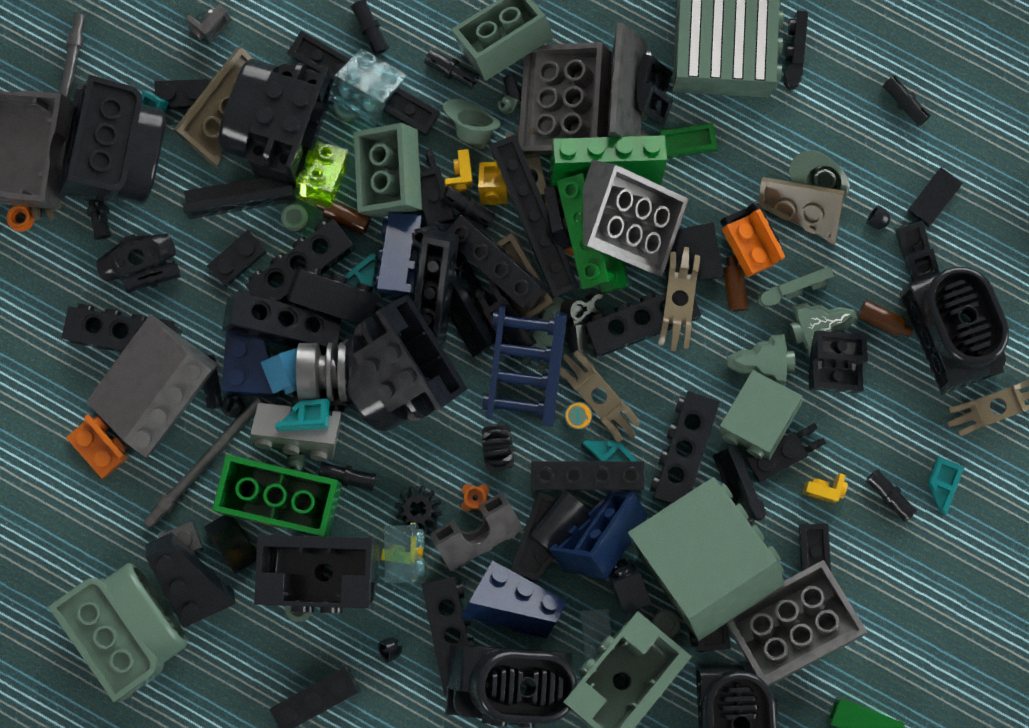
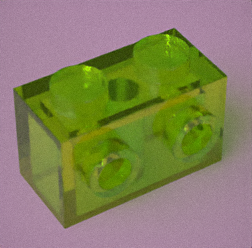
[296,141,349,208]

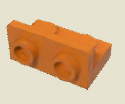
[722,209,785,278]
[66,414,129,479]

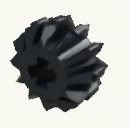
[482,424,514,471]
[395,486,442,533]

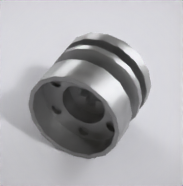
[296,343,349,402]

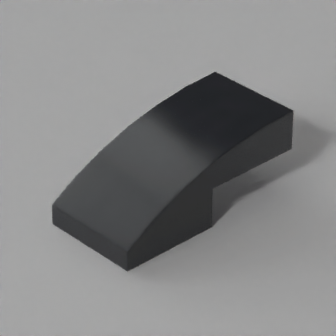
[894,220,939,282]

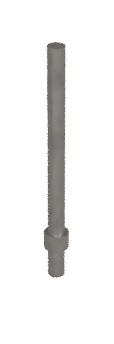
[59,13,85,99]
[143,397,263,529]

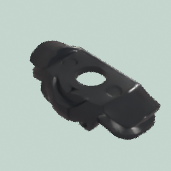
[97,234,176,281]

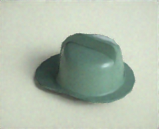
[443,99,501,149]
[789,150,850,201]

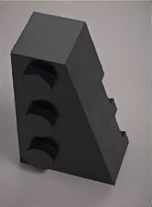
[146,532,236,628]

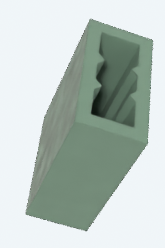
[720,370,802,460]

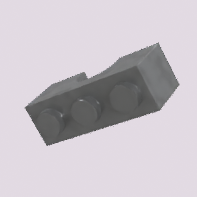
[429,492,524,572]

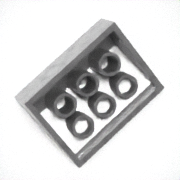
[607,23,651,137]
[518,42,612,156]
[583,160,689,277]
[86,314,218,457]
[726,560,868,686]

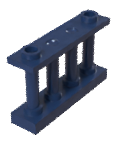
[482,305,567,427]

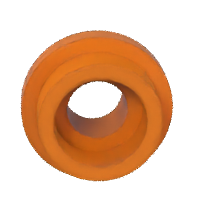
[6,205,35,232]

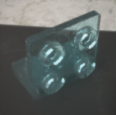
[328,49,407,126]
[384,523,425,583]

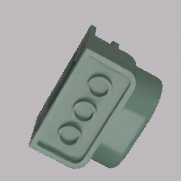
[48,563,187,703]
[563,611,692,728]

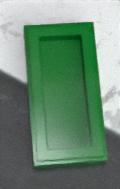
[659,123,717,158]

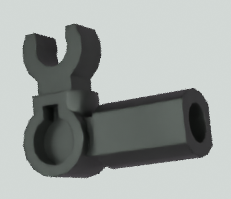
[560,293,604,353]

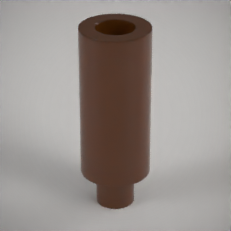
[316,198,371,235]
[723,256,749,312]
[857,299,913,338]

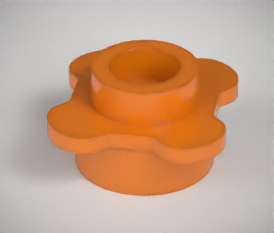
[461,484,489,512]

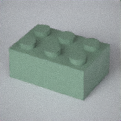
[451,0,554,81]
[353,123,422,218]

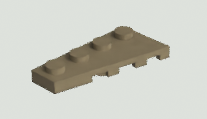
[173,47,254,166]

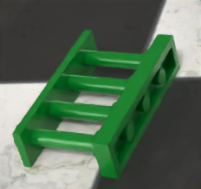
[557,173,630,294]

